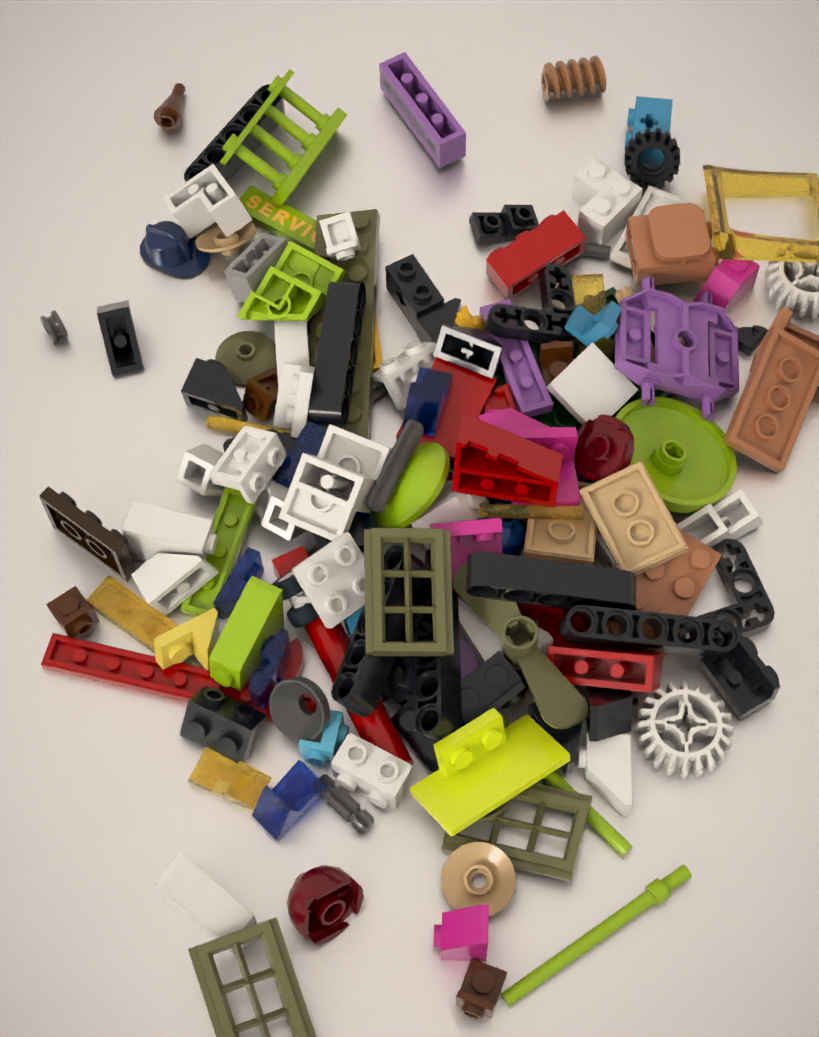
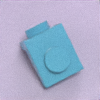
[298,710,349,766]

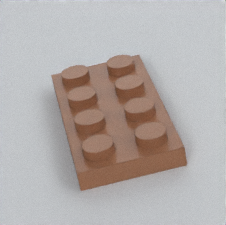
[722,325,819,473]
[606,528,722,661]

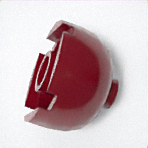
[286,865,364,944]

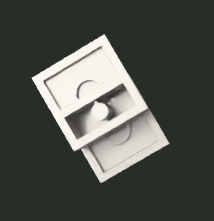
[278,424,392,541]

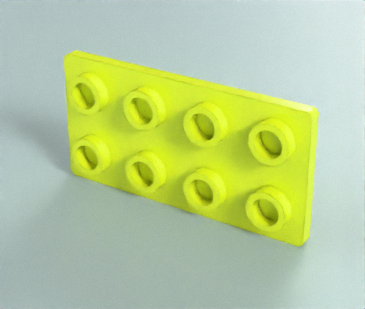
[410,707,571,836]

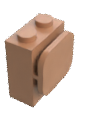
[625,203,719,287]

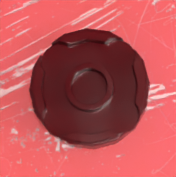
[574,414,634,482]

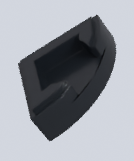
[736,325,768,356]

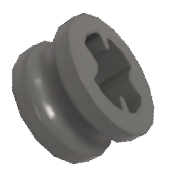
[40,310,68,343]

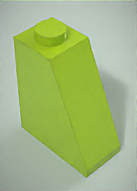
[209,576,284,691]

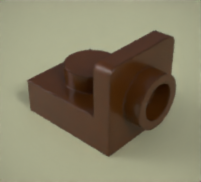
[539,340,574,394]
[242,368,279,422]
[46,586,100,638]
[456,958,507,1020]

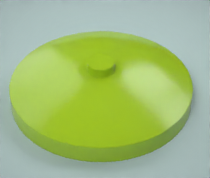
[616,397,737,513]

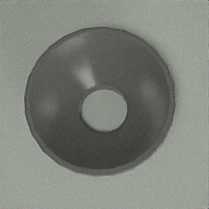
[269,677,330,742]

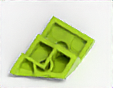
[237,241,346,322]

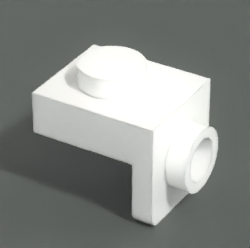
[319,211,362,261]

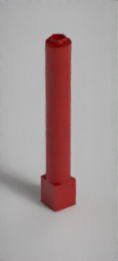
[272,546,414,766]

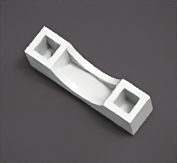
[176,444,307,541]

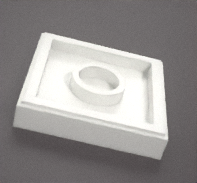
[546,342,638,425]

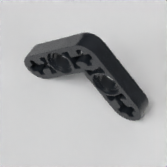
[484,263,576,344]
[677,539,775,646]

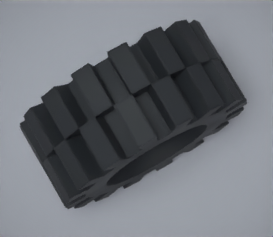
[625,128,680,188]

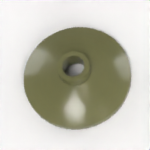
[215,331,277,387]

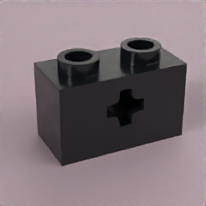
[385,254,444,334]

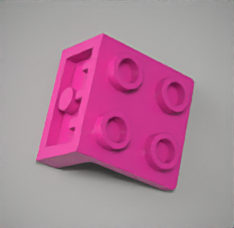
[508,427,581,507]
[430,518,503,590]

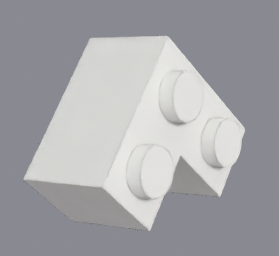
[572,157,642,245]
[162,164,252,239]

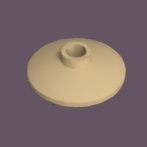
[195,222,256,256]
[441,842,516,917]

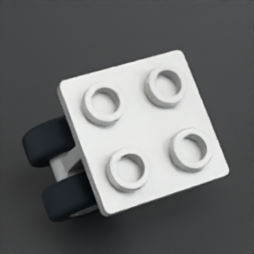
[272,532,365,628]

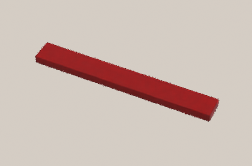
[41,633,317,723]

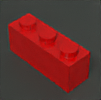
[486,210,586,300]
[547,642,663,693]

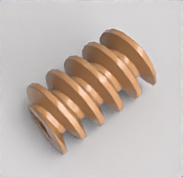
[541,55,606,102]

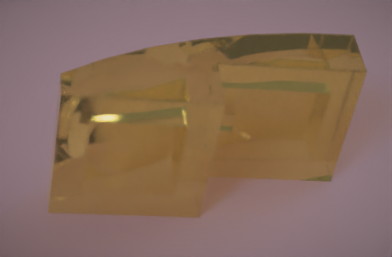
[188,747,272,811]

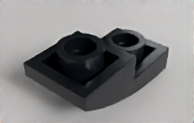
[469,205,539,244]

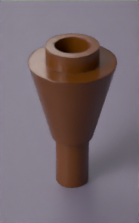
[153,83,185,130]

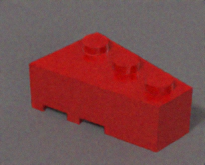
[451,413,563,508]

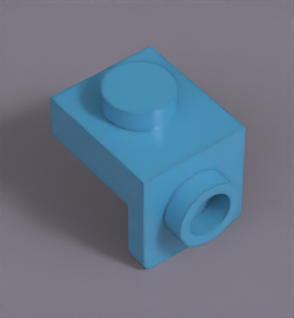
[565,301,622,347]

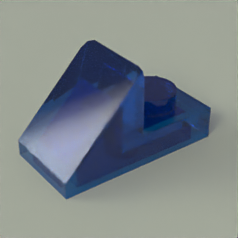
[402,367,452,437]
[213,547,264,619]
[252,760,328,841]

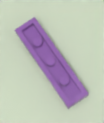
[479,299,554,417]

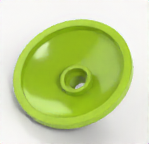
[371,442,450,528]

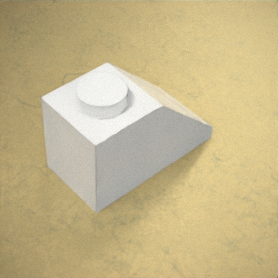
[411,480,490,550]
[131,553,219,616]
[578,734,633,816]

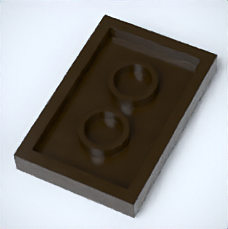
[39,486,136,582]

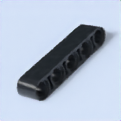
[184,84,285,183]
[309,281,366,425]
[331,544,428,717]
[466,551,636,610]
[412,578,462,743]
[559,605,739,657]

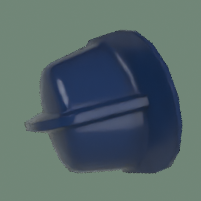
[140,221,210,278]

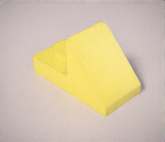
[154,608,219,671]

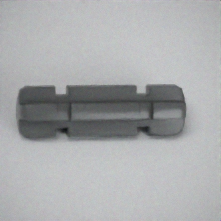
[313,774,374,834]

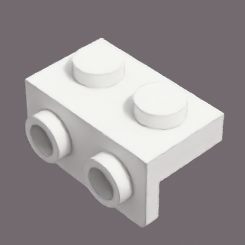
[331,733,412,810]

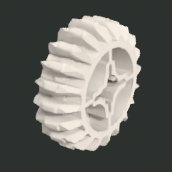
[765,238,819,320]
[635,680,734,779]

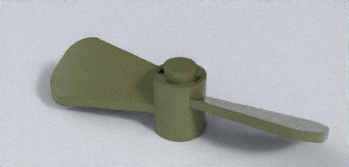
[453,551,589,729]

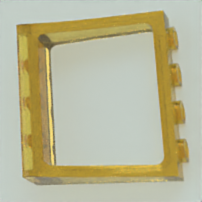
[703,165,819,263]

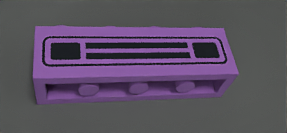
[379,52,466,168]

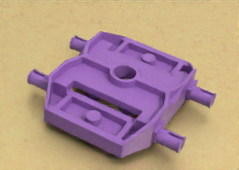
[615,276,739,421]

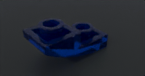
[276,421,327,488]
[248,627,291,710]

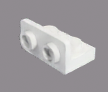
[372,340,436,410]
[273,362,315,439]
[208,425,287,504]

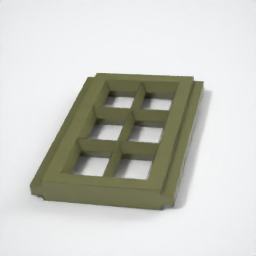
[364,528,454,656]
[441,783,592,882]
[188,917,316,1037]

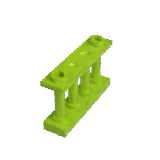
[220,69,347,208]

